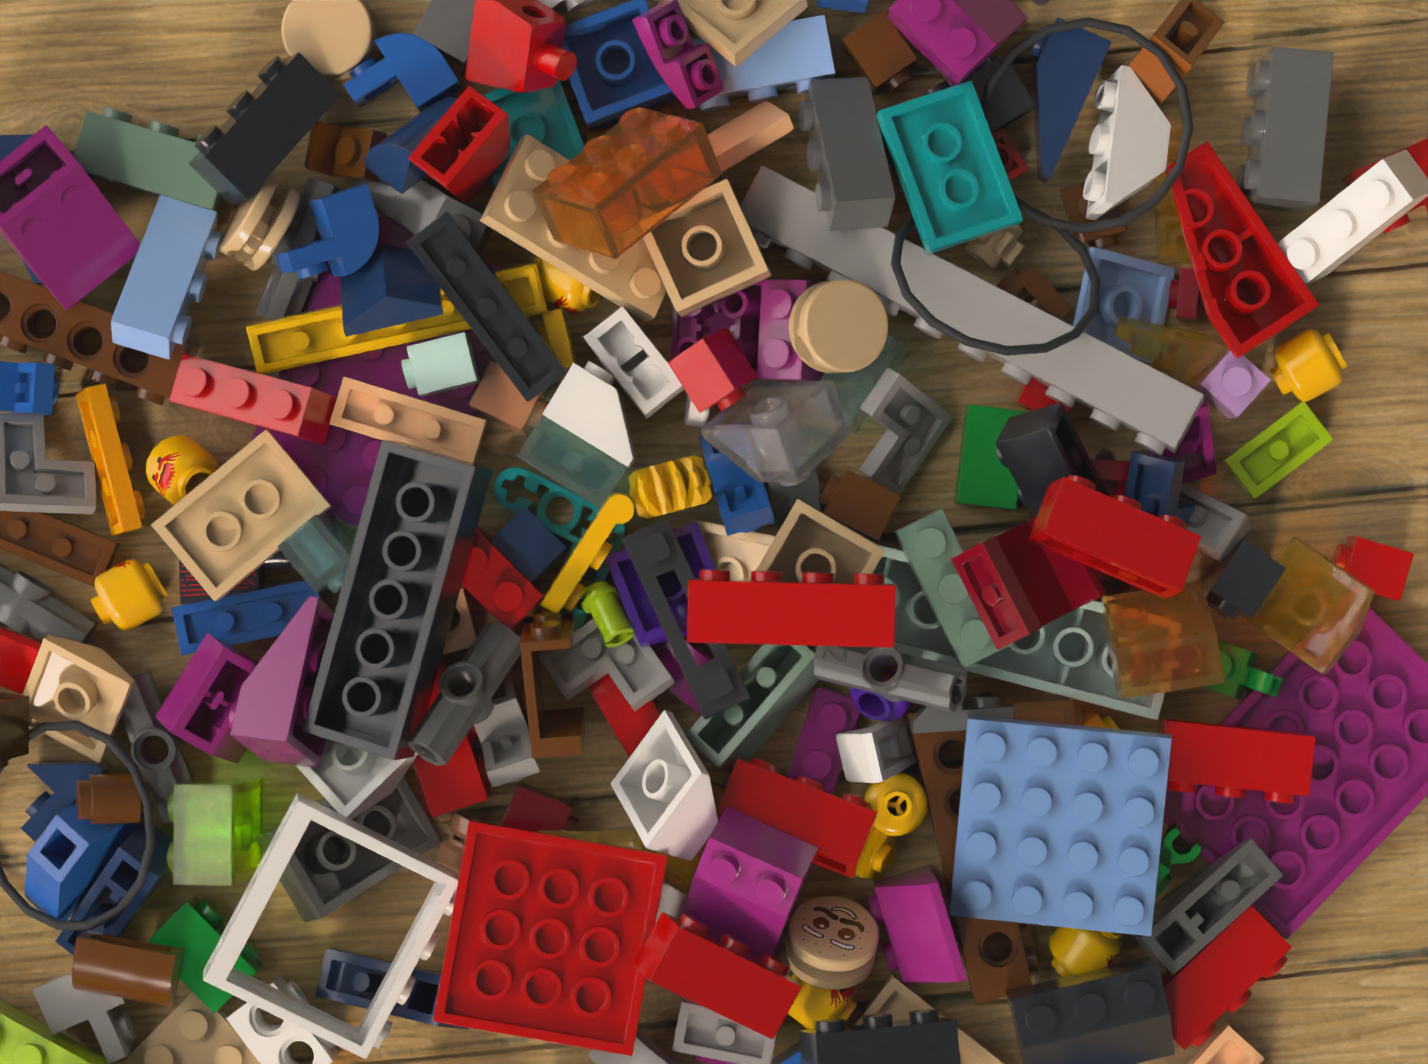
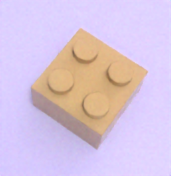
[635,179,772,317]
[750,499,886,583]

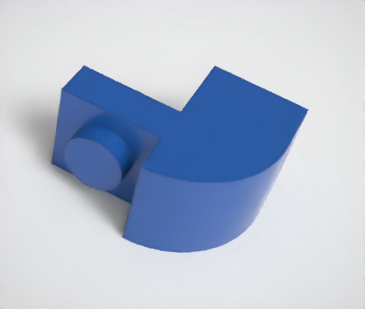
[343,33,463,112]
[275,184,379,279]
[0,361,59,415]
[699,423,775,536]

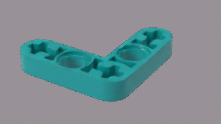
[494,467,626,632]

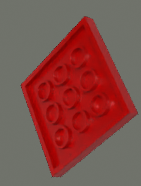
[433,821,668,1056]

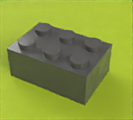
[1237,47,1334,213]

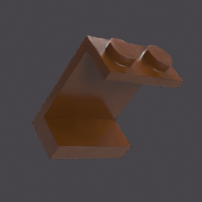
[520,608,585,759]

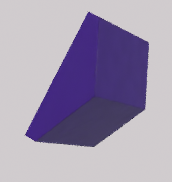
[605,521,716,647]

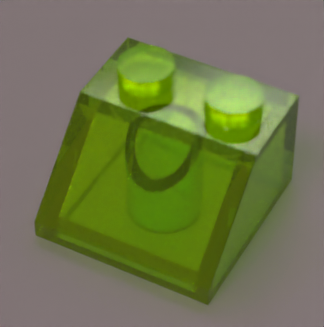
[167,777,263,886]

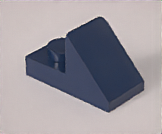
[1125,450,1195,523]
[21,760,113,842]

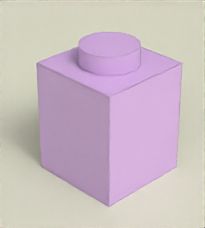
[1192,349,1271,419]

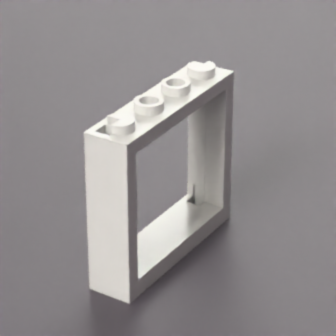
[203,793,459,1059]

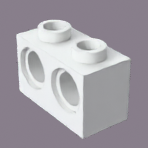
[584,306,684,419]
[226,976,339,1064]

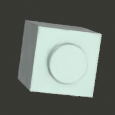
[401,332,480,397]

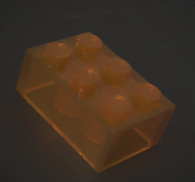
[532,107,723,259]

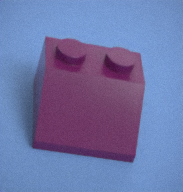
[887,0,1028,86]

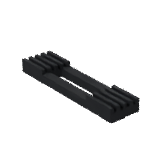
[622,518,750,720]

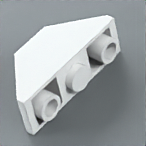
[1083,65,1171,220]

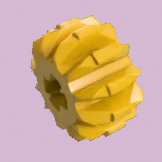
[628,455,712,519]

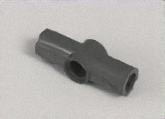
[255,177,343,320]
[0,563,98,645]
[407,621,521,767]
[813,646,967,713]
[121,671,206,824]

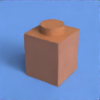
[469,361,549,437]

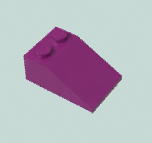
[229,596,335,768]
[683,807,818,959]
[867,865,967,982]

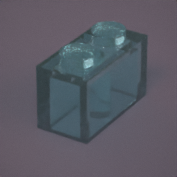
[517,415,630,509]
[277,514,354,594]

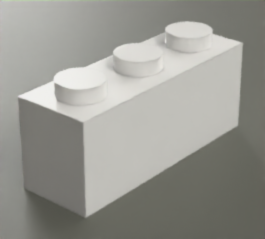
[1277,150,1428,285]

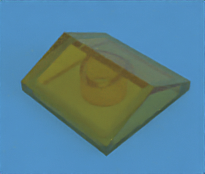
[1246,537,1375,674]

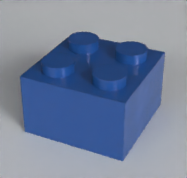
[563,0,677,132]

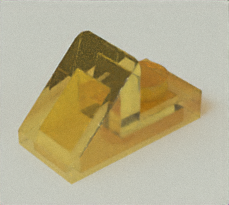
[1115,316,1227,384]

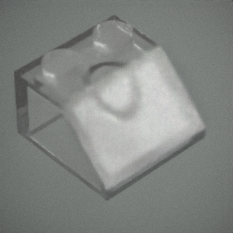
[701,381,850,486]

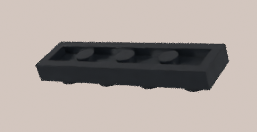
[406,210,568,402]

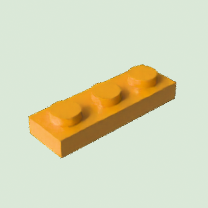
[75,384,145,537]

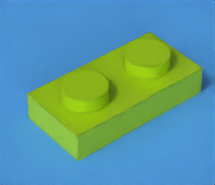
[1222,401,1333,500]

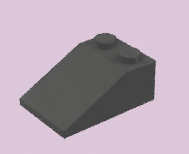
[255,776,442,922]

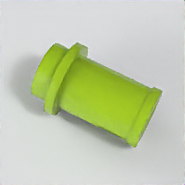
[581,581,634,647]

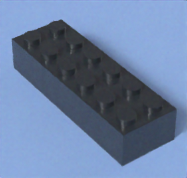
[302,440,493,760]

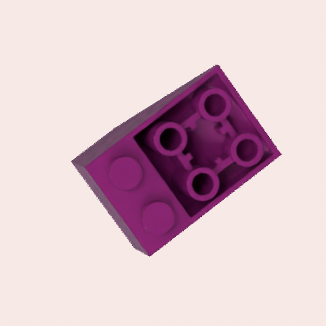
[0,125,141,311]
[671,279,828,384]

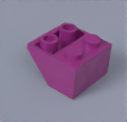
[155,633,259,764]

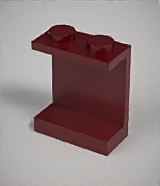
[951,516,1106,650]

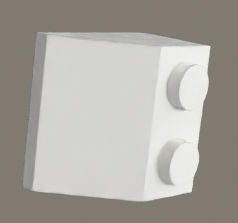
[542,361,637,468]
[610,710,718,861]

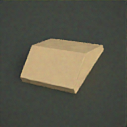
[23,635,135,763]

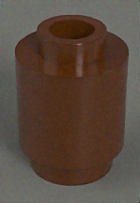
[76,773,150,824]

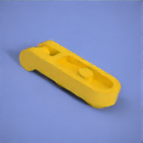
[540,493,634,613]

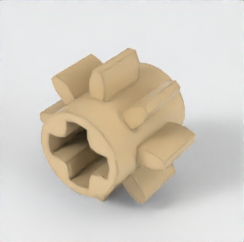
[964,225,1025,271]

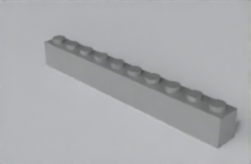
[740,165,1204,455]

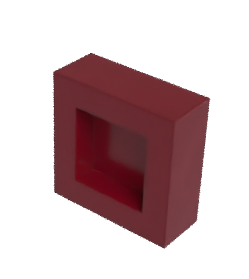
[1168,268,1202,323]

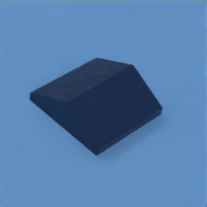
[340,244,444,337]

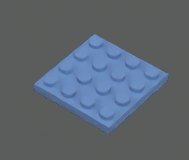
[949,715,1172,936]

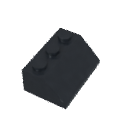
[1005,956,1175,1064]

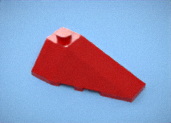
[1165,141,1319,359]

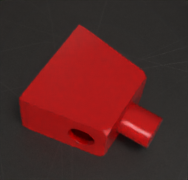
[465,0,577,92]
[408,86,510,203]

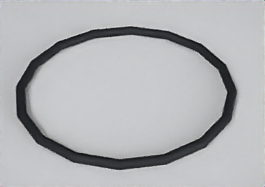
[981,17,1193,234]
[891,204,1100,356]
[0,721,156,930]

